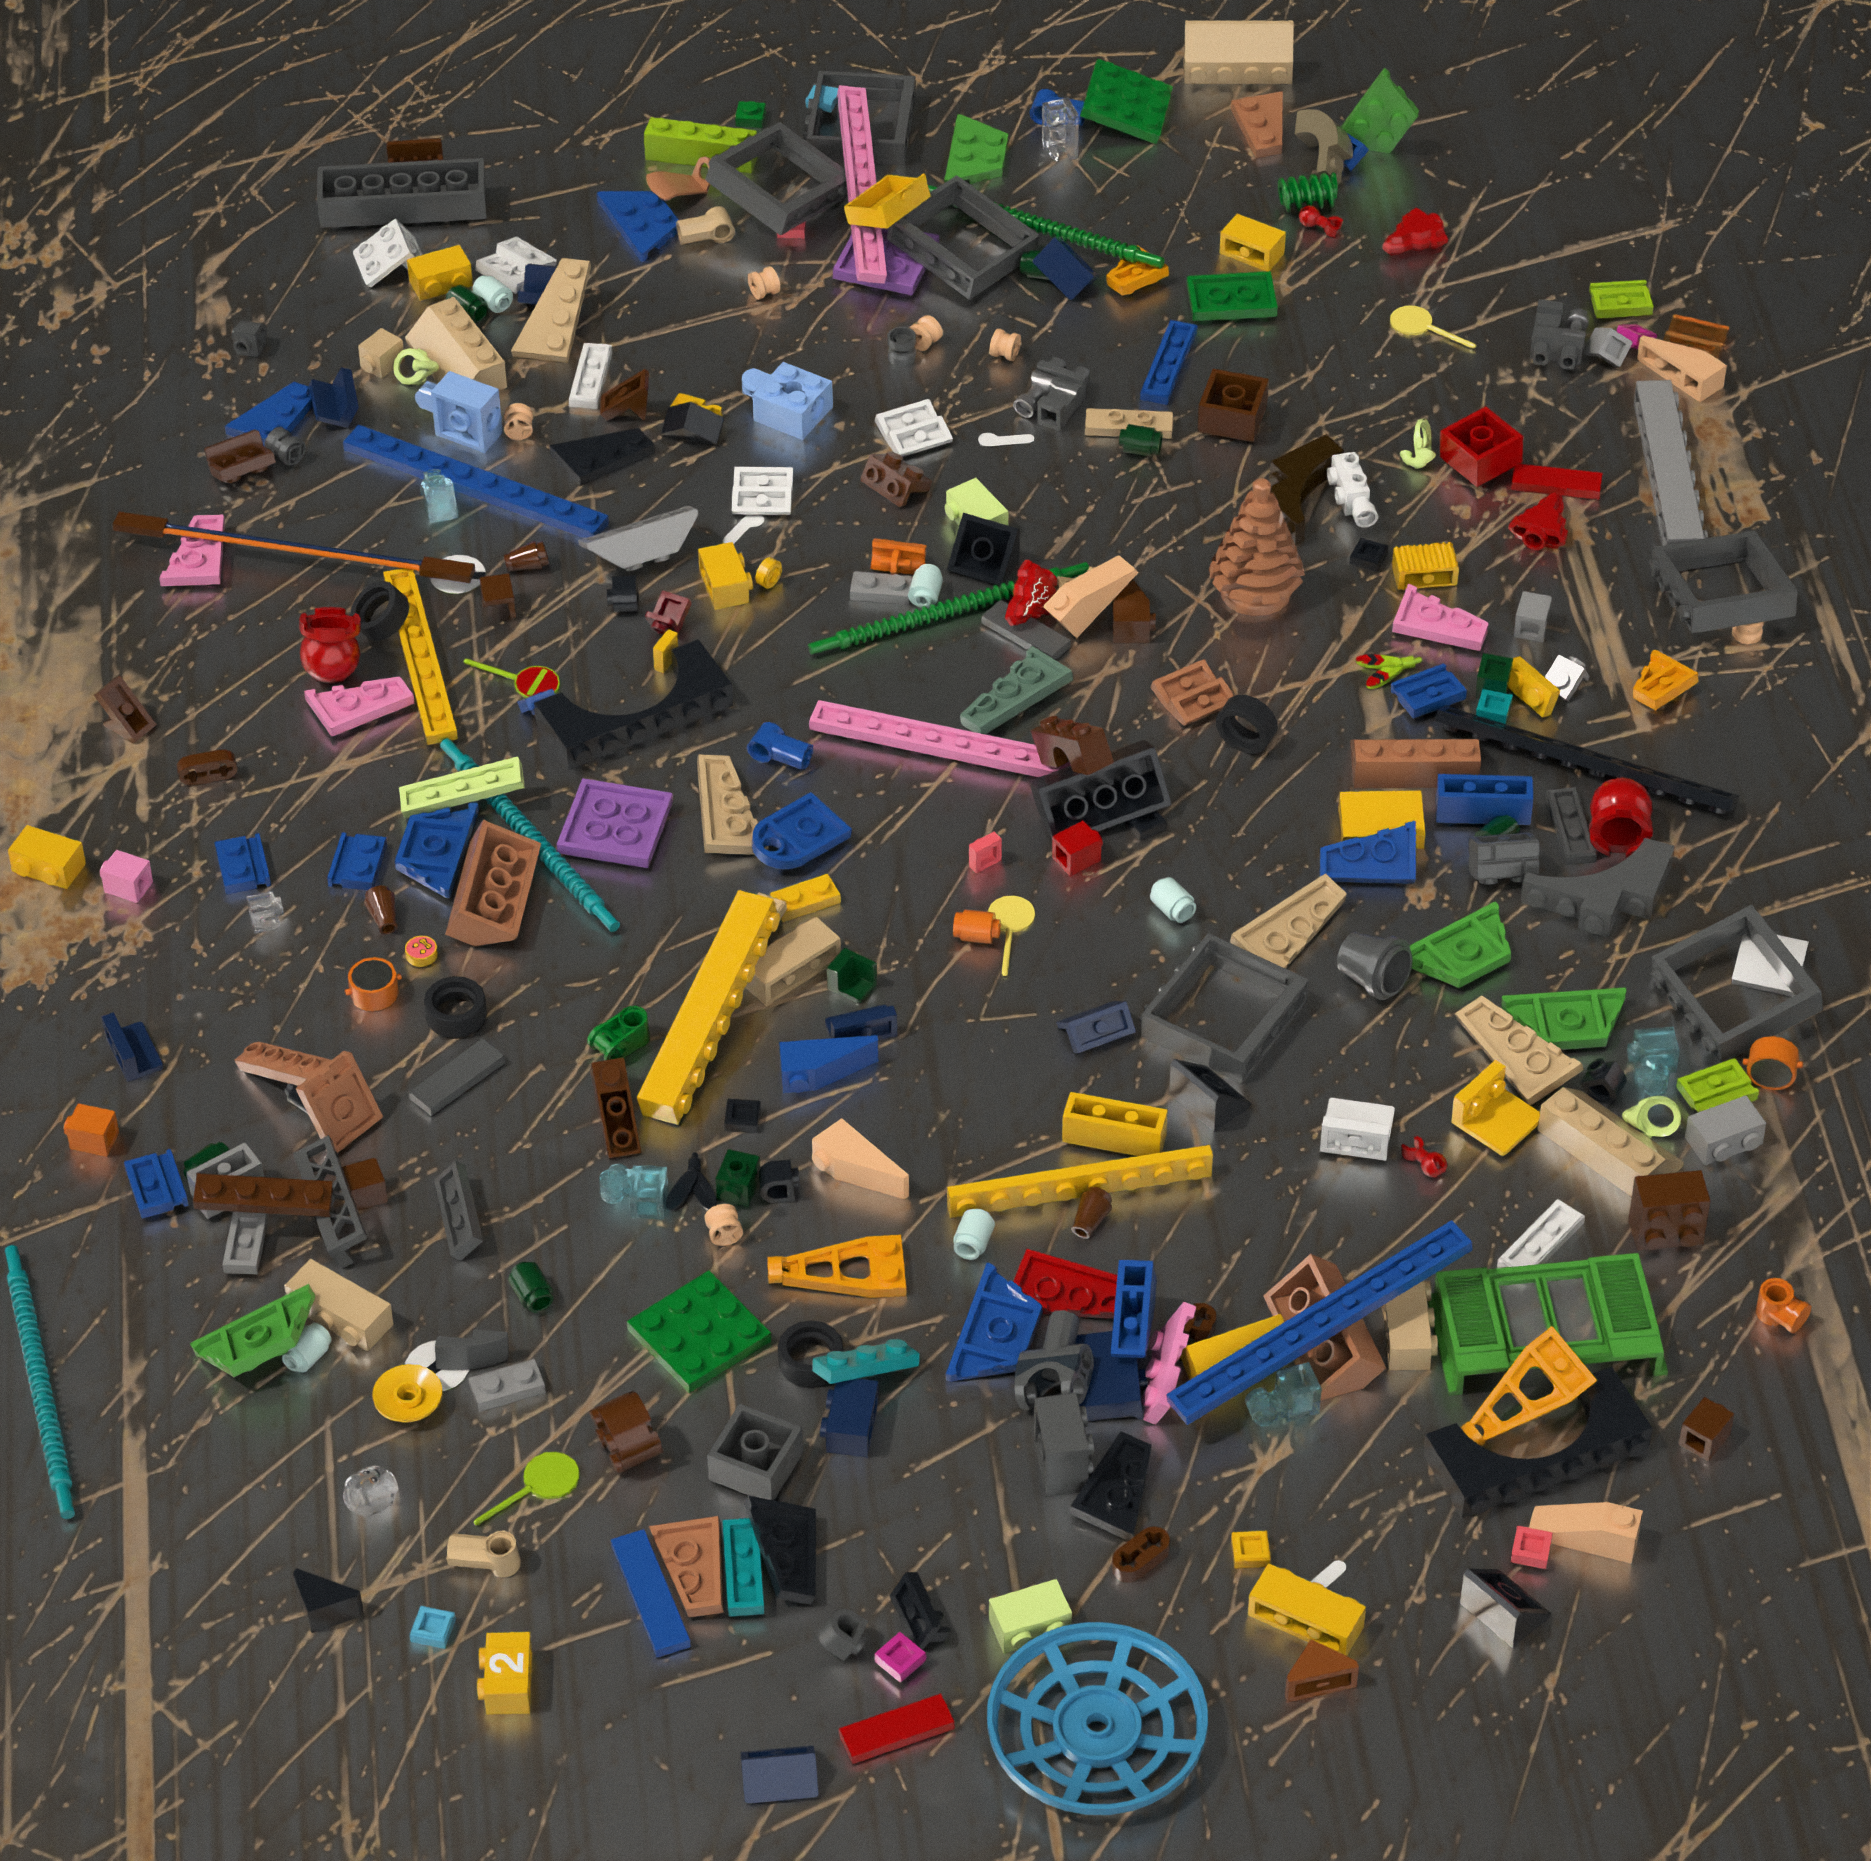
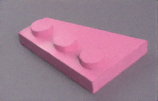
[159,514,225,586]
[1392,583,1489,651]
[304,676,415,737]

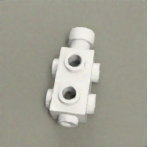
[1327,452,1378,528]

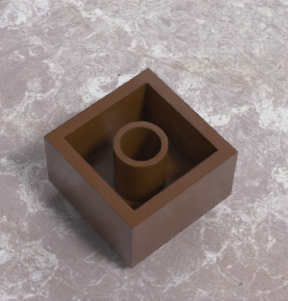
[1198,368,1269,442]
[1628,1170,1711,1251]

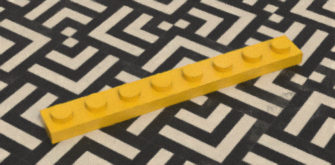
[383,568,458,745]
[947,1145,1213,1218]

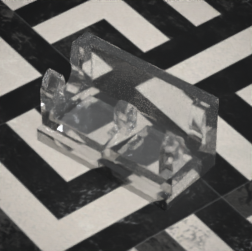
[1042,97,1079,161]

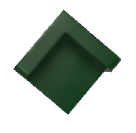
[1475,653,1513,699]
[827,947,877,1004]

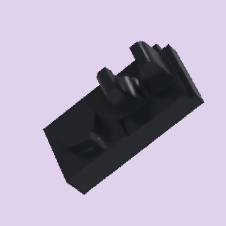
[889,1572,951,1650]

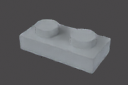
[850,571,913,605]
[222,1212,268,1275]
[468,1359,546,1412]

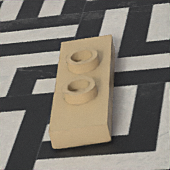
[1085,408,1173,439]

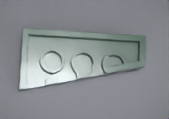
[960,646,1073,734]

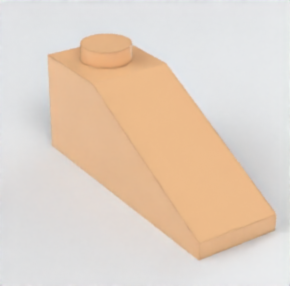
[1637,336,1727,402]
[1043,555,1139,639]
[812,1118,909,1199]
[1529,1502,1643,1564]

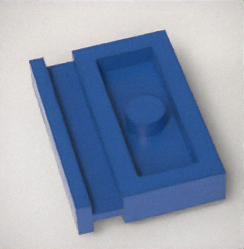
[1391,663,1467,719]
[327,832,387,891]
[214,833,271,895]
[124,1149,189,1219]

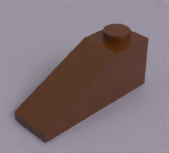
[1112,579,1156,643]

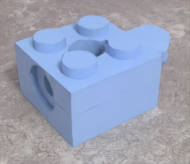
[742,362,833,440]
[415,371,503,453]

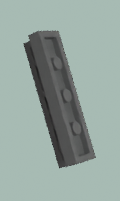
[293,1135,368,1269]

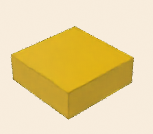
[653,629,679,673]
[1231,1531,1271,1569]

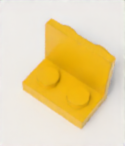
[1451,1060,1540,1156]

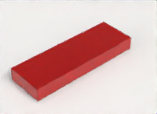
[1511,464,1603,500]
[839,1693,955,1764]

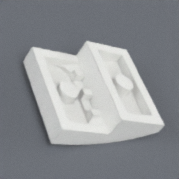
[475,237,557,294]
[875,399,953,457]
[732,467,793,515]
[1731,934,1809,997]

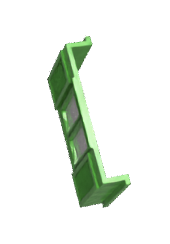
[1427,1253,1668,1396]

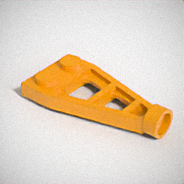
[767,1235,906,1298]
[1460,1326,1597,1446]

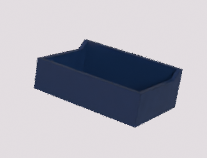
[1075,1331,1147,1421]

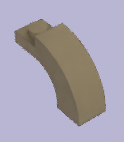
[1295,109,1353,185]

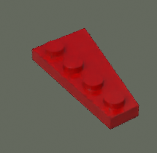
[1013,1249,1117,1319]

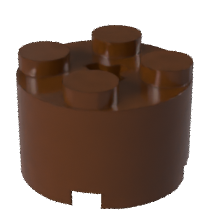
[589,1390,663,1474]

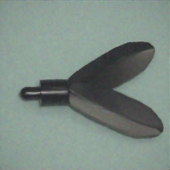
[666,1152,717,1212]

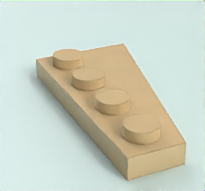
[511,258,591,363]
[697,754,768,855]
[1230,873,1347,969]
[1455,996,1584,1106]

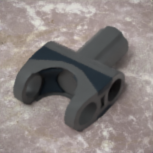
[1014,1310,1094,1410]

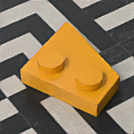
[1106,245,1169,296]
[1633,649,1698,711]

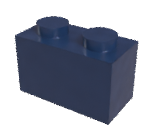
[820,1379,879,1458]

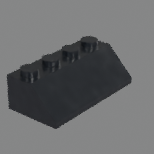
[1029,739,1172,840]

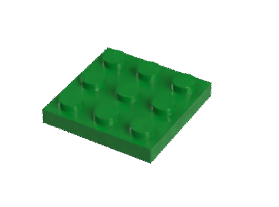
[1080,58,1173,144]
[627,1270,772,1393]

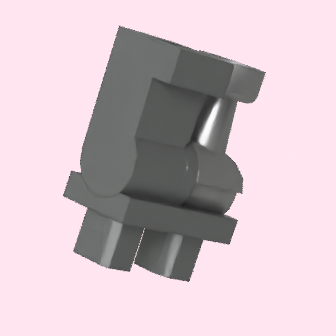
[1530,299,1590,370]
[1013,356,1090,432]

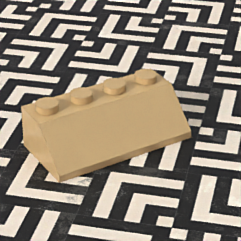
[1184,21,1293,84]
[405,297,507,390]
[1538,1087,1684,1197]

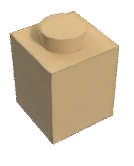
[358,328,405,379]

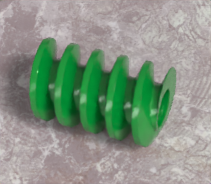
[1278,172,1338,212]

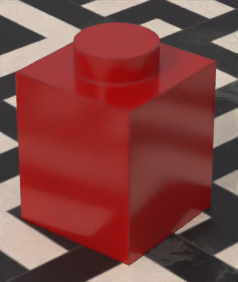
[1052,821,1103,877]

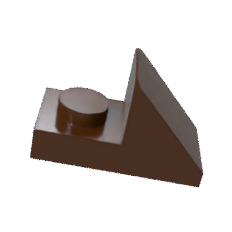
[600,368,649,421]
[94,676,157,743]

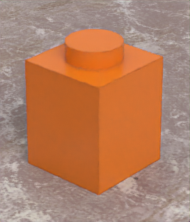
[64,1103,119,1157]

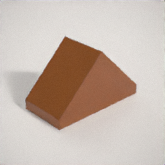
[1285,1639,1359,1703]

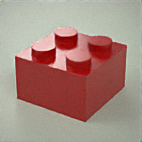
[1440,406,1523,487]

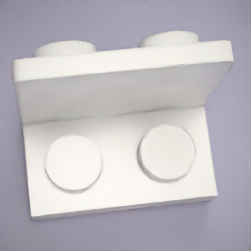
[353,218,423,288]
[1320,1098,1395,1161]

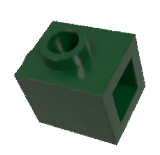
[715,1149,760,1207]

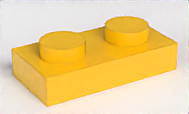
[1508,656,1561,718]
[770,873,841,923]

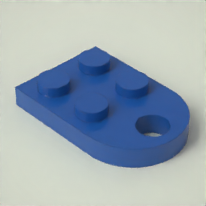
[752,792,852,869]

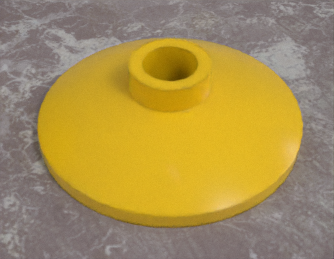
[372,1364,442,1423]

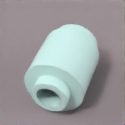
[473,275,513,313]
[908,564,943,608]
[1150,877,1196,923]
[953,1209,995,1260]
[282,1323,331,1373]

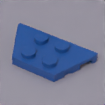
[597,191,678,262]
[395,802,479,898]
[946,1263,1043,1382]

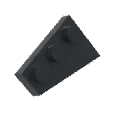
[549,428,655,486]
[1070,1431,1152,1541]
[744,1495,816,1605]

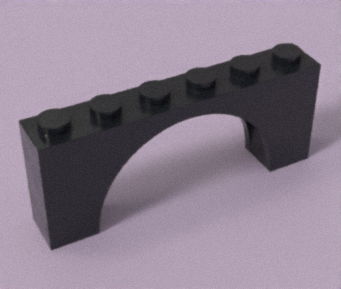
[534,639,733,770]
[1423,1367,1653,1518]

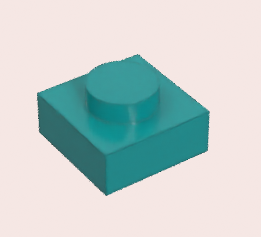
[1476,689,1513,724]

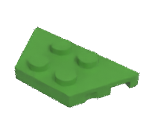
[1341,68,1419,153]
[944,114,1008,184]
[1409,901,1511,988]
[1501,987,1627,1050]
[190,1284,315,1377]

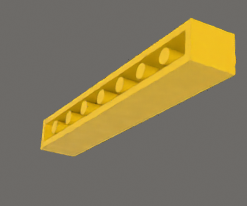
[637,890,780,1125]

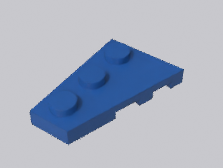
[225,382,313,447]
[1320,820,1416,884]

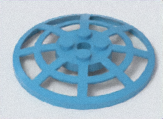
[987,1622,1208,1815]

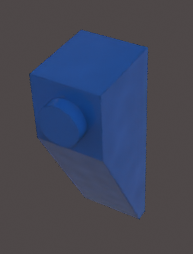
[779,1035,879,1093]
[1111,1260,1157,1358]

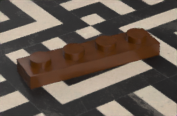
[193,1173,333,1217]

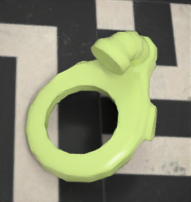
[393,348,439,386]
[1400,418,1436,469]
[1622,1096,1682,1139]

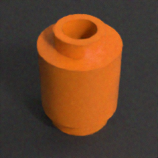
[953,909,1001,944]

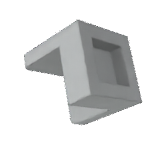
[1583,328,1633,367]
[1513,591,1552,642]

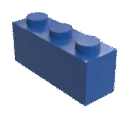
[1435,774,1534,825]

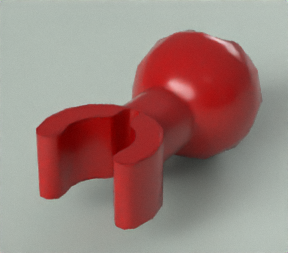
[1299,205,1343,238]
[1401,1136,1447,1178]

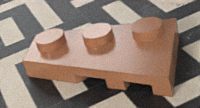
[1231,91,1283,158]
[649,1516,724,1618]

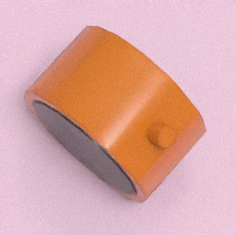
[344,957,402,1012]
[1743,1036,1803,1090]

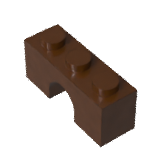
[1030,716,1114,775]

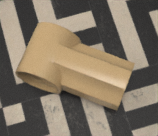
[676,206,735,245]
[446,1531,521,1578]

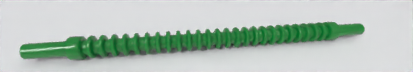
[928,184,1165,268]
[808,562,1089,655]

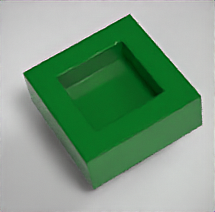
[735,101,766,128]

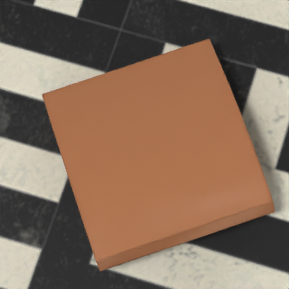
[1151,659,1234,726]

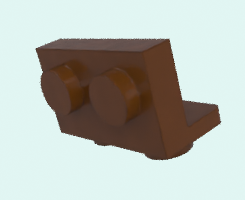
[386,138,443,163]
[204,430,276,483]
[860,451,933,507]

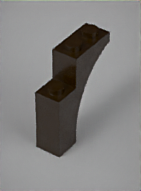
[1269,434,1344,546]

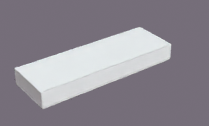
[569,343,613,409]
[1497,1199,1585,1268]

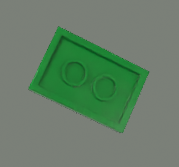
[1186,271,1278,321]

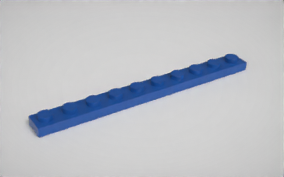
[343,424,609,538]
[1166,1220,1473,1425]

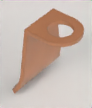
[646,157,711,201]

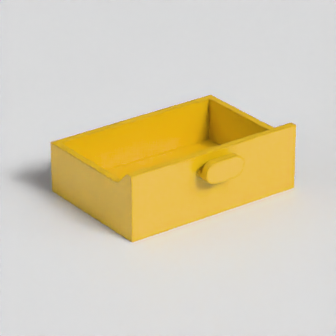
[844,173,931,229]
[1338,790,1426,849]

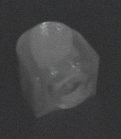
[247,891,284,934]

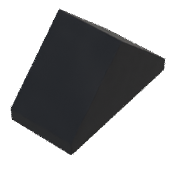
[661,401,724,446]
[293,1568,363,1633]

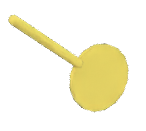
[1390,306,1476,349]
[988,896,1035,976]

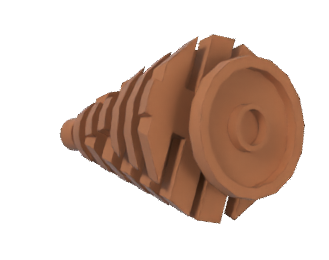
[1209,478,1305,616]

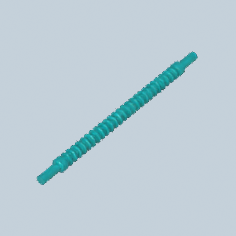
[440,738,620,932]
[5,1245,75,1519]

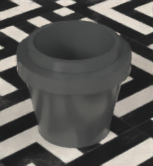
[1337,932,1412,1000]

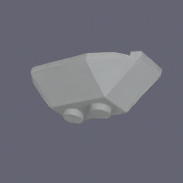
[578,506,698,571]

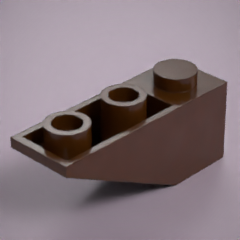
[590,1057,642,1159]

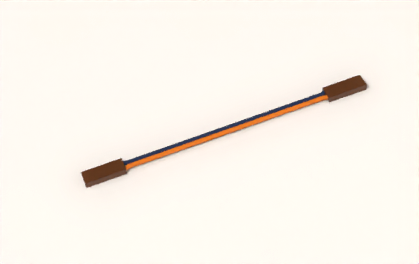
[112,511,475,583]

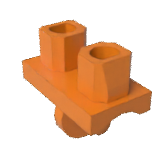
[871,538,927,575]

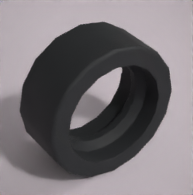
[350,581,409,641]
[1216,695,1278,754]
[424,976,487,1038]
[778,1320,844,1388]

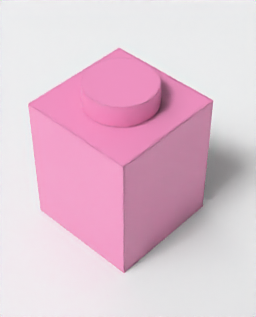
[100,850,153,903]

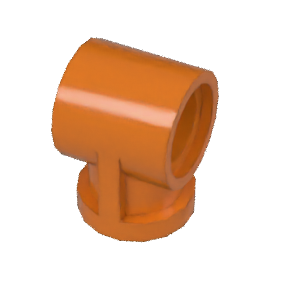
[1756,1278,1812,1334]

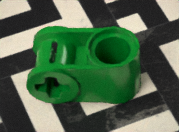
[587,1006,650,1060]

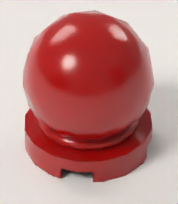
[299,607,361,684]
[1589,777,1653,858]

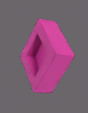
[1616,324,1657,349]
[874,1632,926,1683]

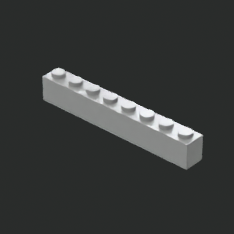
[1634,380,1708,546]

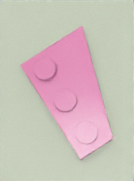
[1142,1302,1196,1425]

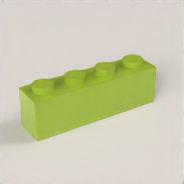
[644,117,758,174]

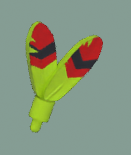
[1356,654,1423,689]

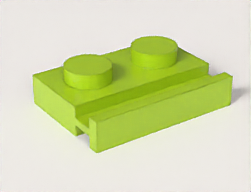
[1589,280,1654,318]
[1676,1058,1759,1113]

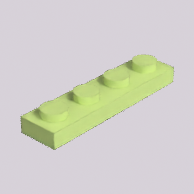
[399,756,525,819]

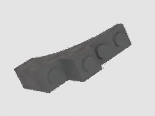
[1520,838,1675,937]

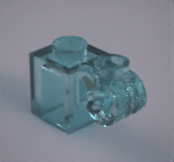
[420,469,459,523]
[1627,1027,1680,1096]
[599,1164,669,1220]
[1244,1362,1322,1426]

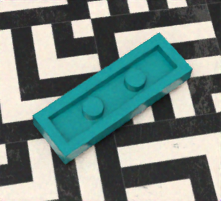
[812,1339,920,1384]
[722,1518,764,1617]

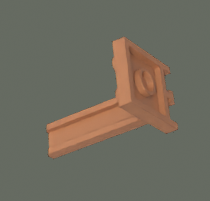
[235,1041,383,1153]

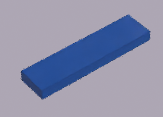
[1140,320,1198,405]
[610,1529,691,1658]

